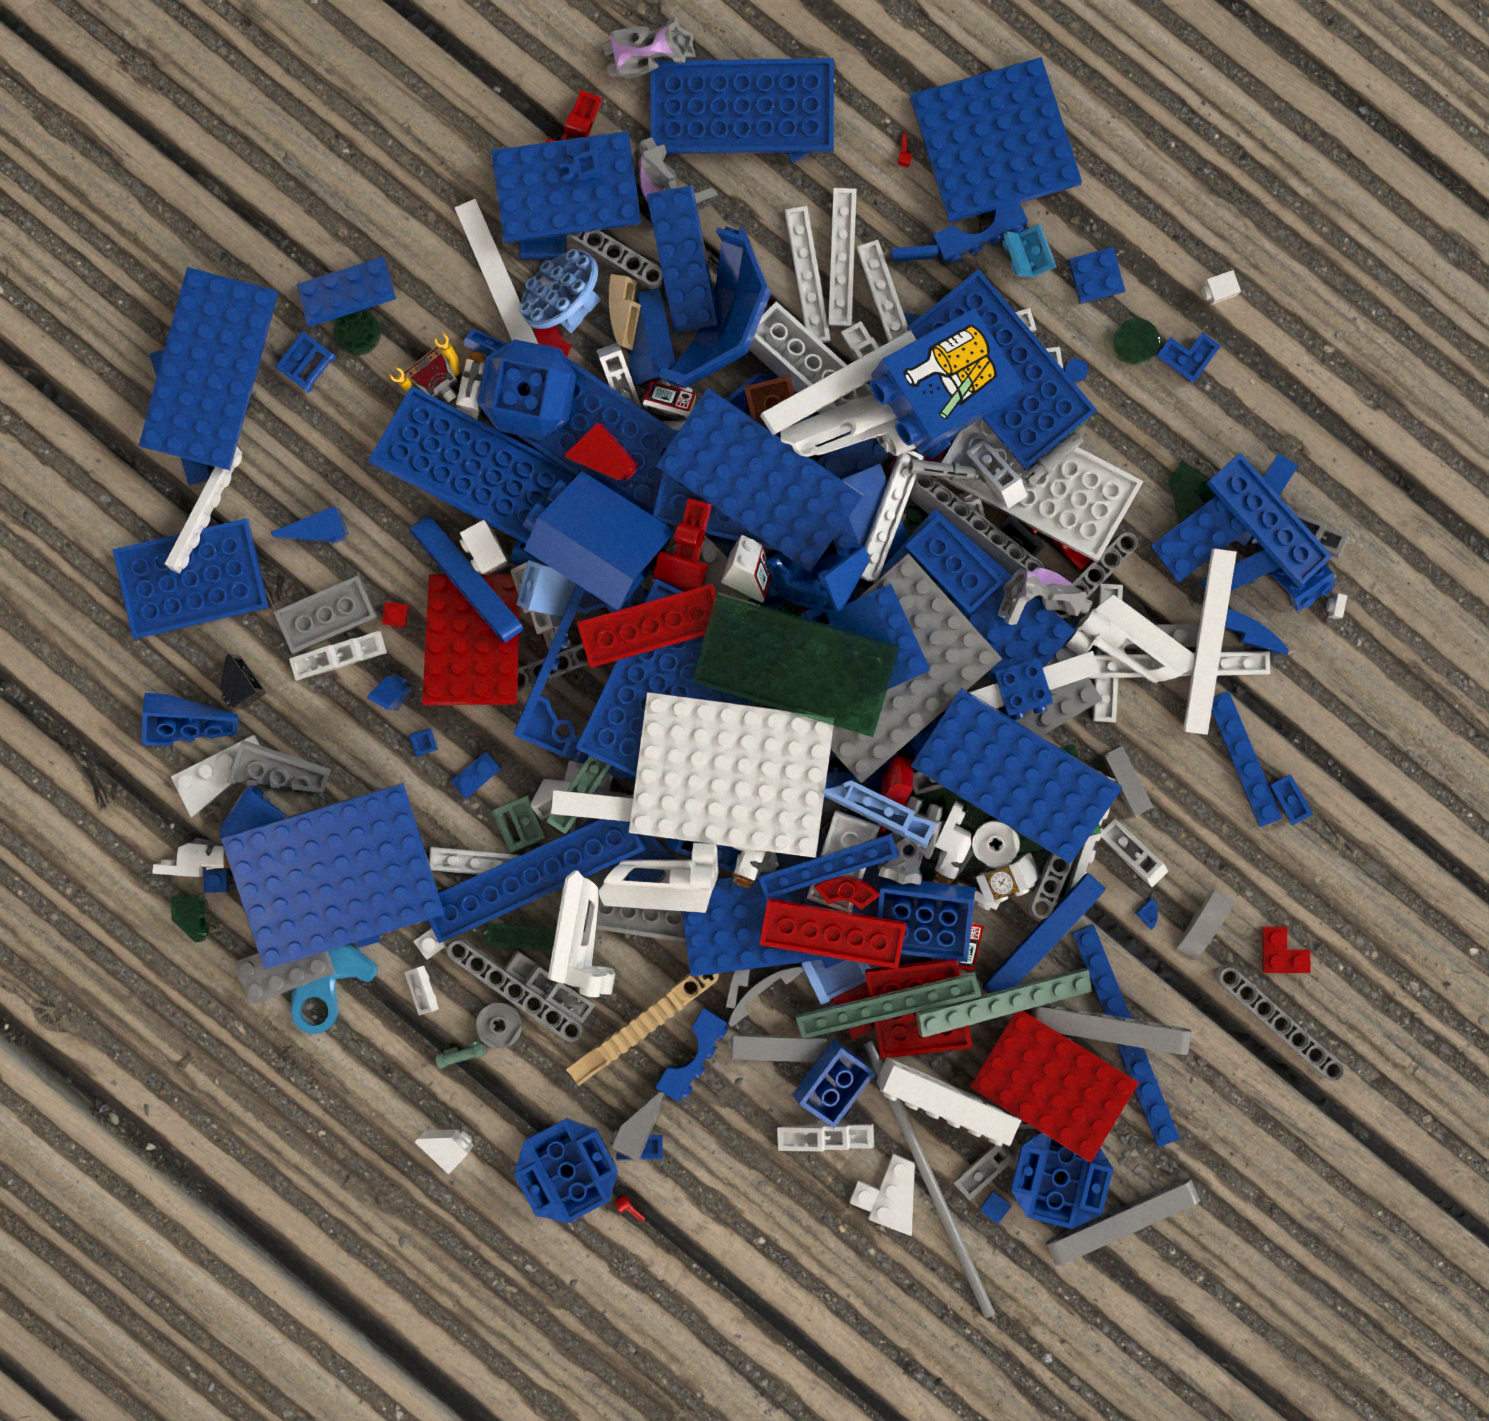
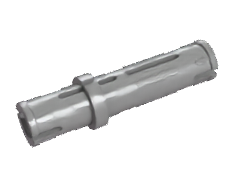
[1021,432,1084,487]
[908,458,979,482]

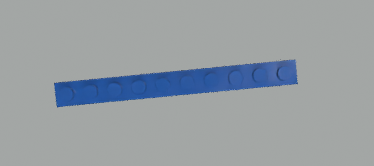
[1071,924,1180,1147]

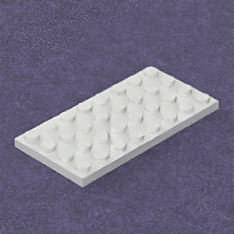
[936,419,1143,562]

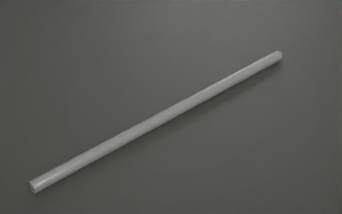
[863,1039,995,1318]

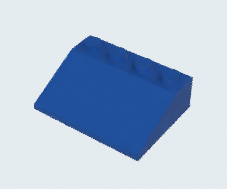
[833,463,908,562]
[826,584,930,700]
[877,877,976,962]

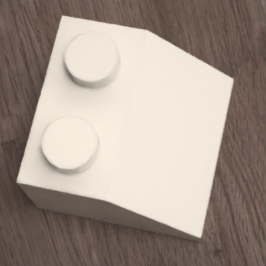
[415,1129,474,1174]

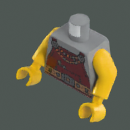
[388,331,460,405]

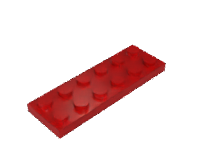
[577,584,726,668]
[759,898,907,969]

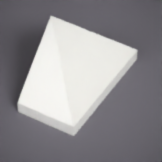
[530,779,571,821]

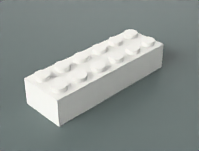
[749,302,874,414]
[876,1057,1021,1146]

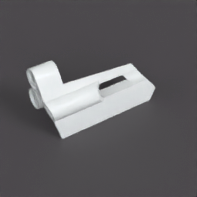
[781,394,916,457]
[1065,594,1195,683]
[598,843,719,913]
[548,870,615,997]

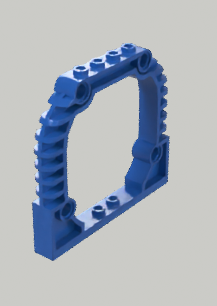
[513,584,650,780]

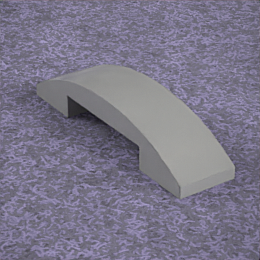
[728,965,804,1027]

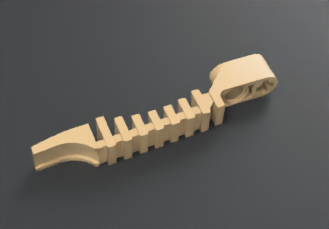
[566,973,720,1086]

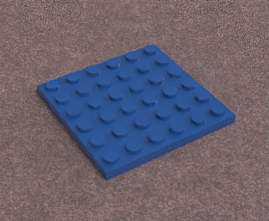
[910,57,1082,223]

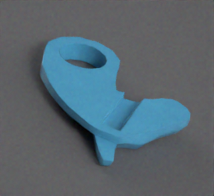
[291,943,378,1034]

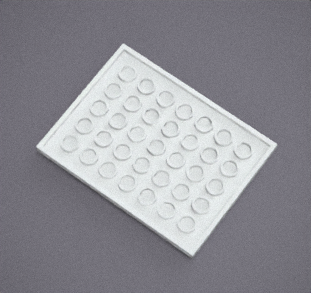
[629,692,835,858]

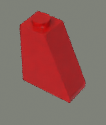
[565,423,640,480]

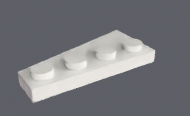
[171,735,260,818]

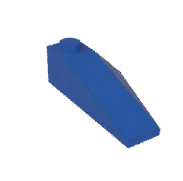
[629,288,675,387]
[142,693,238,746]

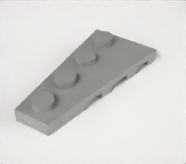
[227,740,331,793]

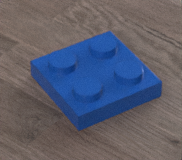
[1068,247,1125,304]

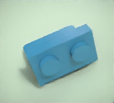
[1003,224,1057,278]

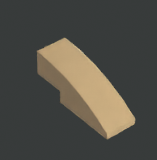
[609,274,641,350]

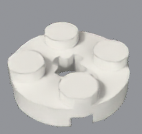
[972,820,1020,868]

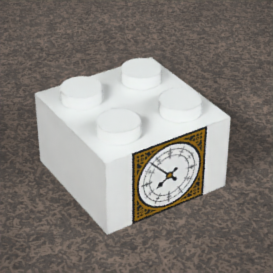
[459,520,511,576]
[976,851,1041,903]

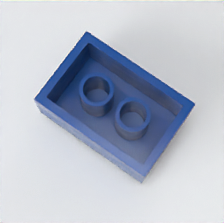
[792,1039,876,1128]

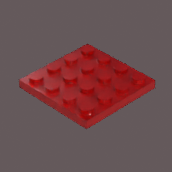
[865,959,973,1059]

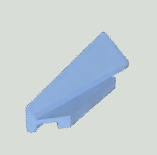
[823,780,937,848]

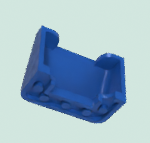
[765,545,869,615]
[218,786,289,838]

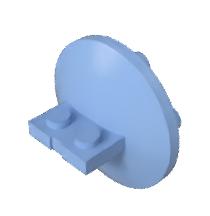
[520,249,601,333]

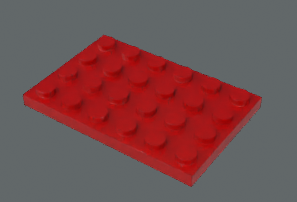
[422,574,520,705]
[970,1011,1139,1163]

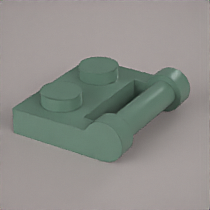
[490,796,546,854]
[435,1041,488,1069]

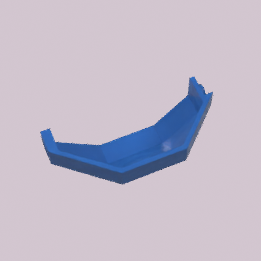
[659,226,771,388]

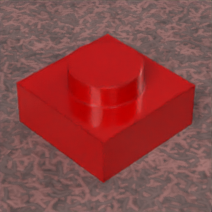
[382,601,409,628]

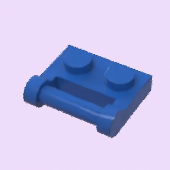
[275,331,337,393]

